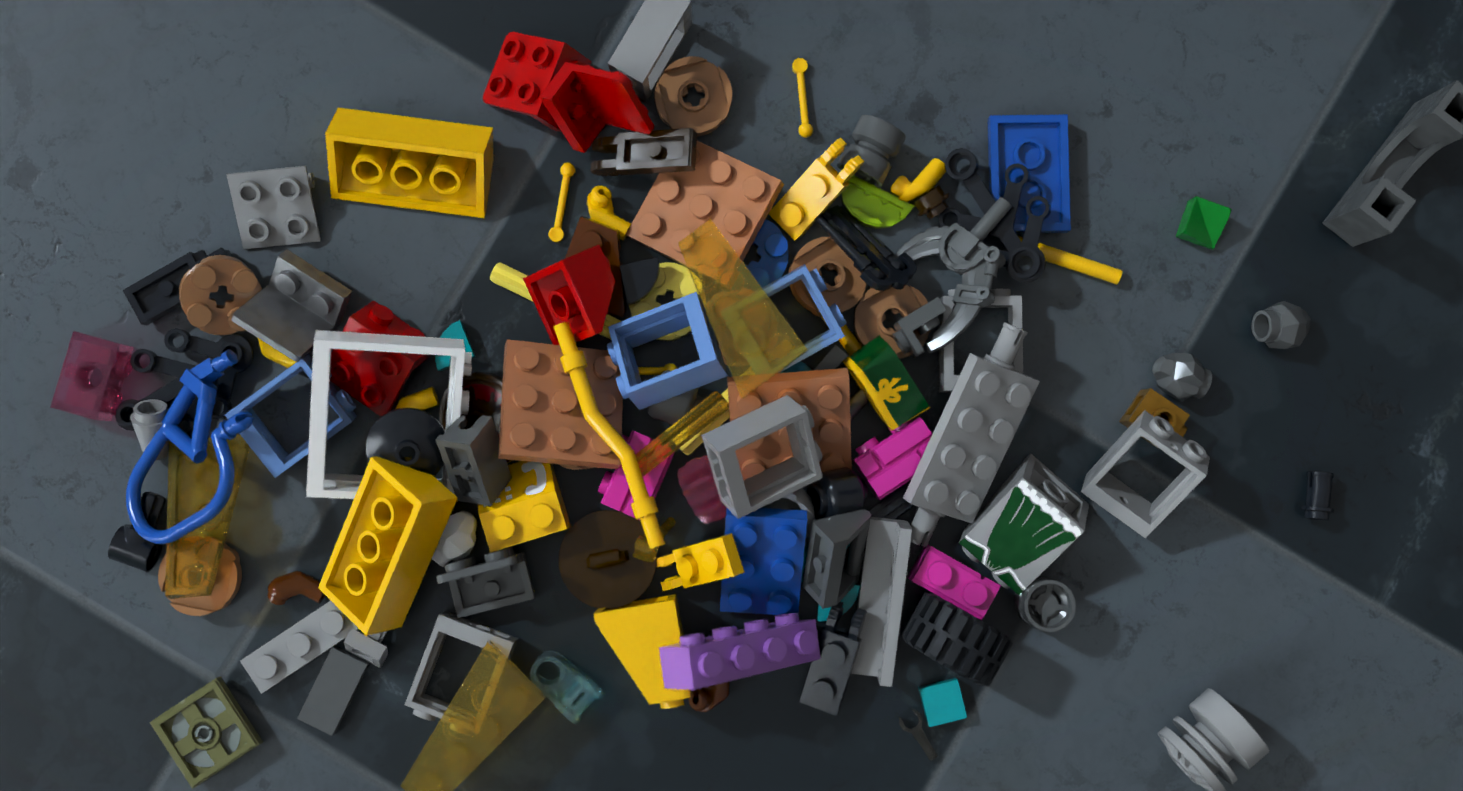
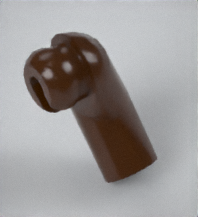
[267,571,326,605]
[688,681,730,712]

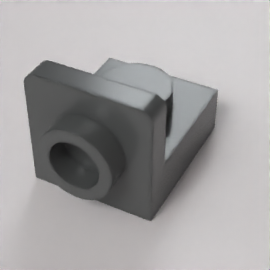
[892,297,946,358]

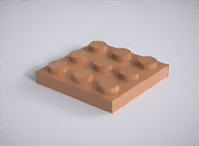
[626,141,784,288]
[498,339,623,469]
[727,368,852,480]

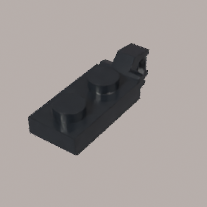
[123,248,232,326]

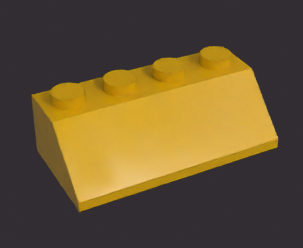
[325,107,493,218]
[318,456,458,636]

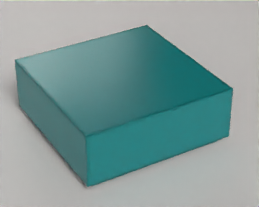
[918,678,967,727]

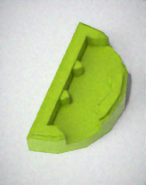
[841,175,915,229]

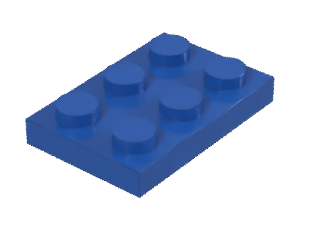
[988,114,1071,233]
[720,507,807,615]

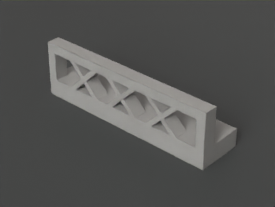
[851,517,912,687]

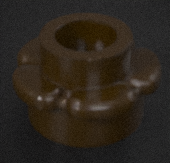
[914,185,950,220]

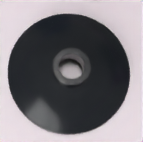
[366,408,445,476]

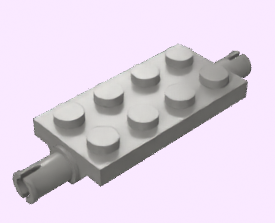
[903,322,1040,547]

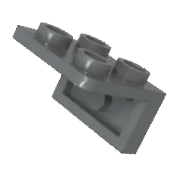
[436,547,536,618]

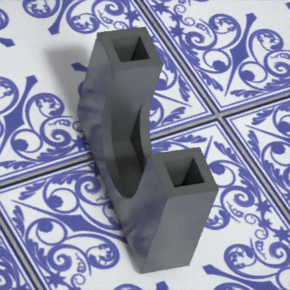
[1322,80,1463,247]

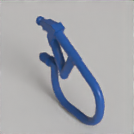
[126,350,254,544]

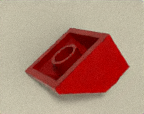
[523,244,616,345]

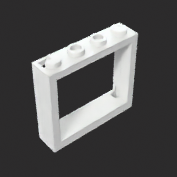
[306,330,472,499]

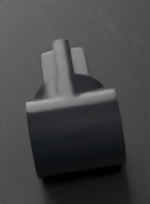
[108,492,166,572]

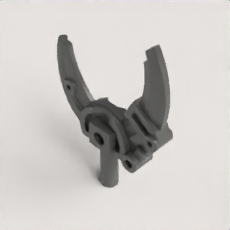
[893,197,1012,354]

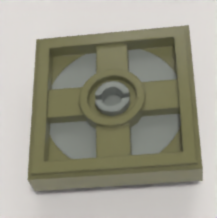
[149,676,263,789]

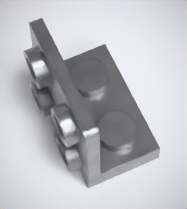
[232,249,353,362]

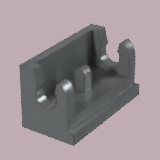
[435,415,512,506]

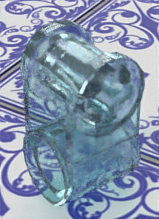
[530,650,605,725]

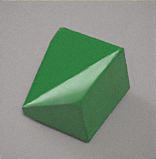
[1176,196,1232,250]

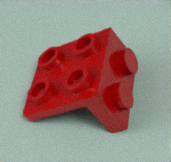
[483,32,592,132]
[539,62,655,153]
[330,300,431,416]

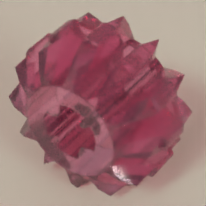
[677,455,726,524]

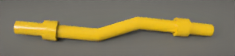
[554,322,665,549]

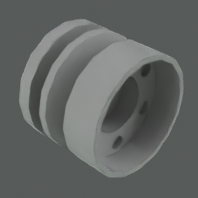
[1158,688,1269,791]

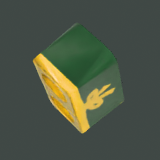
[842,335,930,430]

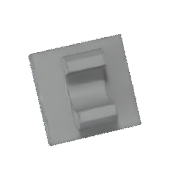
[343,629,388,668]

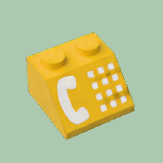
[477,461,571,553]

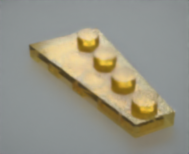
[678,219,808,399]
[165,435,250,599]
[401,640,546,791]

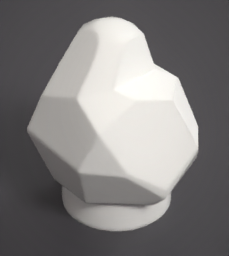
[432,510,477,567]

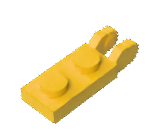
[769,138,865,241]
[656,533,744,591]

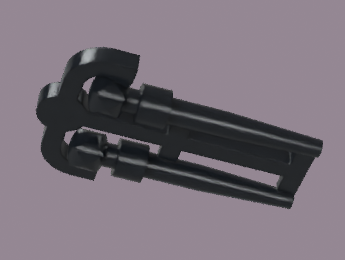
[815,205,917,291]

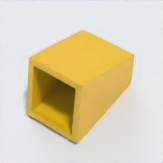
[593,594,692,709]

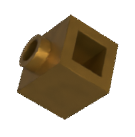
[1119,388,1190,448]

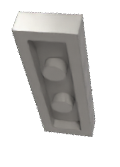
[240,601,359,694]

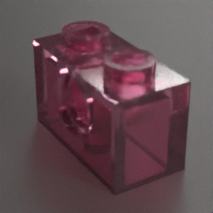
[50,331,134,421]

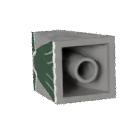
[959,453,1089,595]

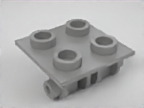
[226,165,321,249]

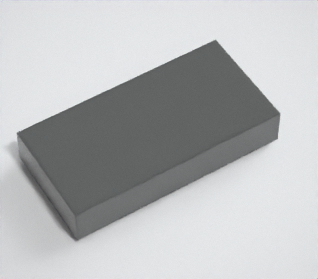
[297,646,370,736]

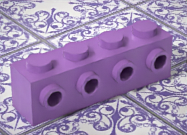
[659,613,821,690]

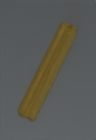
[635,391,729,477]

